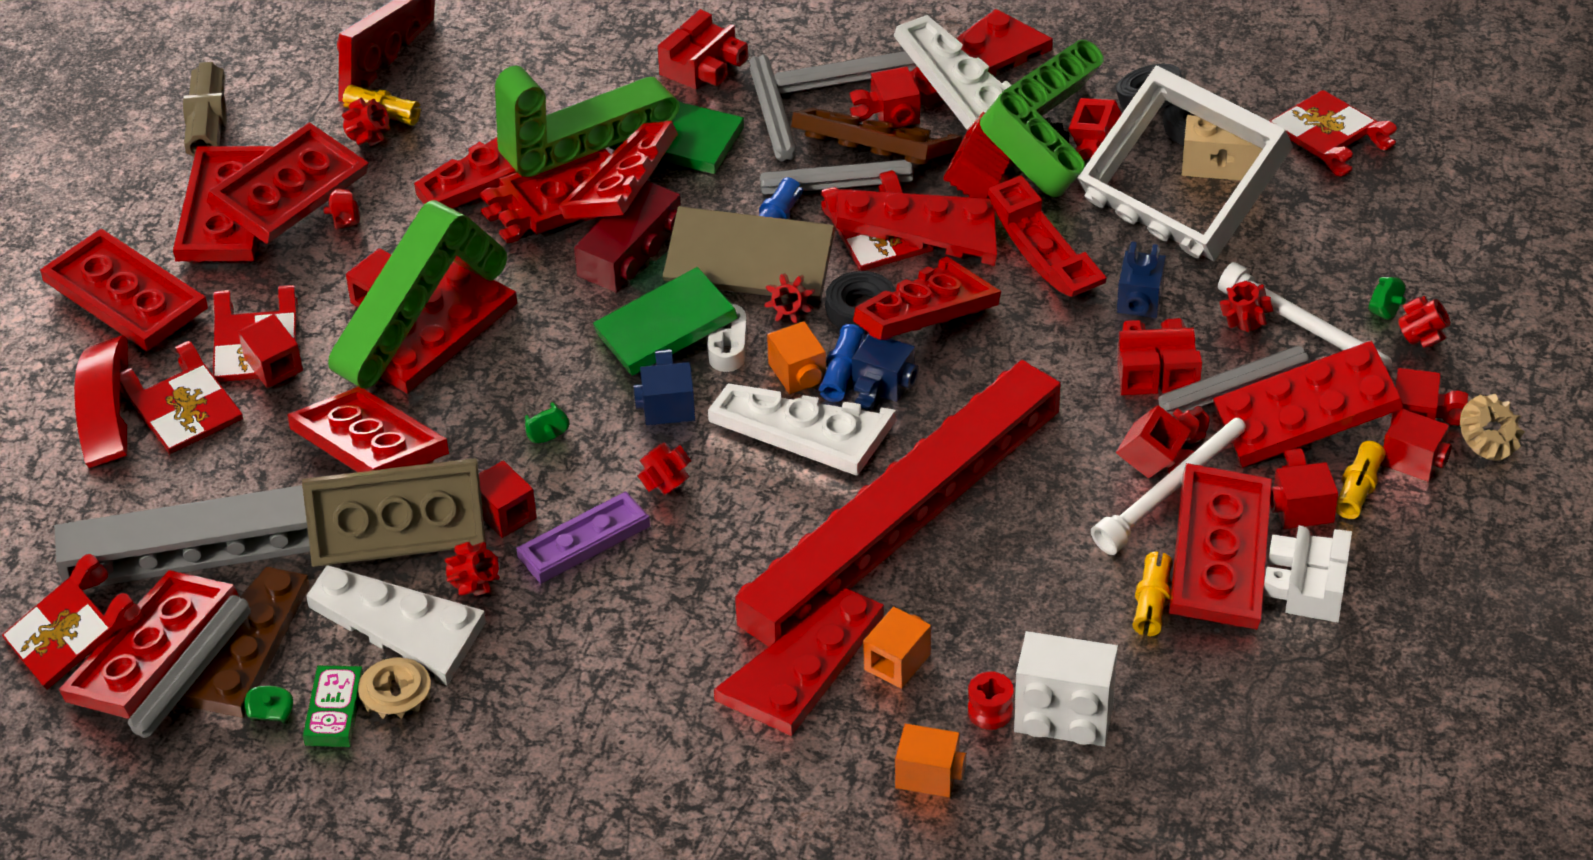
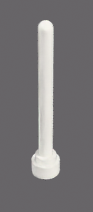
[1218,262,1392,371]
[1091,418,1246,555]

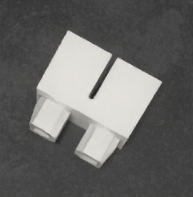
[1263,525,1352,623]

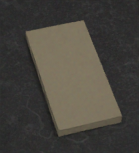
[663,206,835,302]
[302,458,486,567]

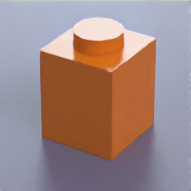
[767,321,826,395]
[863,606,931,689]
[895,723,967,798]

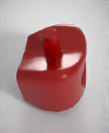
[323,189,361,229]
[1173,406,1210,444]

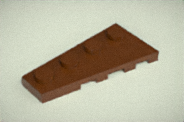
[791,108,963,164]
[176,567,310,718]

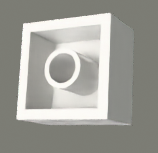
[1014,631,1118,747]

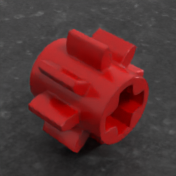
[342,97,390,146]
[764,273,815,323]
[1220,281,1273,332]
[1398,296,1451,348]
[637,442,691,495]
[445,541,500,596]

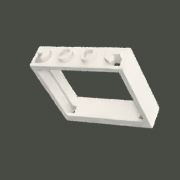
[1077,65,1293,261]

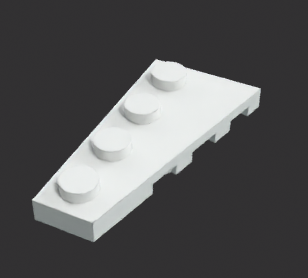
[894,15,1011,130]
[708,383,896,476]
[306,565,486,686]

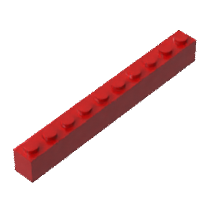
[735,359,1061,647]

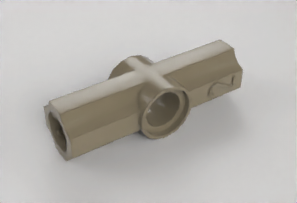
[183,62,227,157]

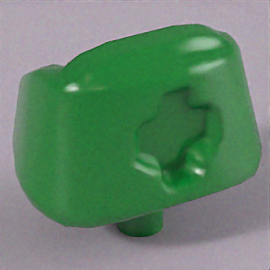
[1368,277,1406,320]
[525,402,570,444]
[245,686,293,724]

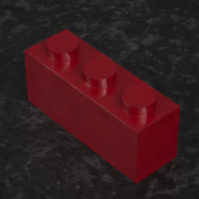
[574,181,681,293]

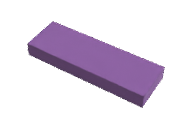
[516,491,650,584]

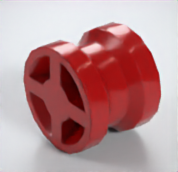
[968,671,1014,730]

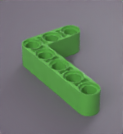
[980,39,1104,197]
[495,65,680,177]
[328,200,507,389]

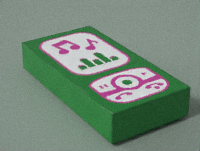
[303,665,363,747]

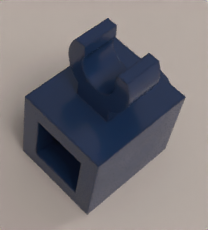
[1117,241,1166,318]
[852,334,919,411]
[633,349,696,426]

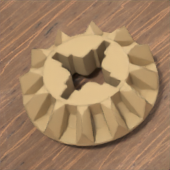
[1460,394,1525,461]
[358,657,431,719]

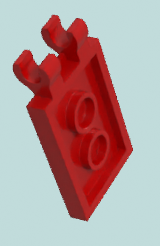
[480,148,611,243]

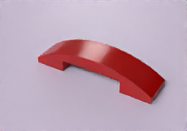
[988,175,1107,297]
[74,335,128,468]

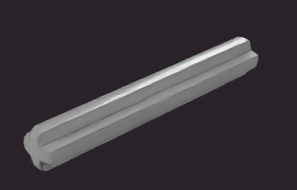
[774,51,917,95]
[749,54,796,161]
[760,160,913,195]
[1158,346,1309,417]
[128,595,251,738]

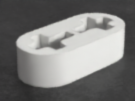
[708,304,747,372]

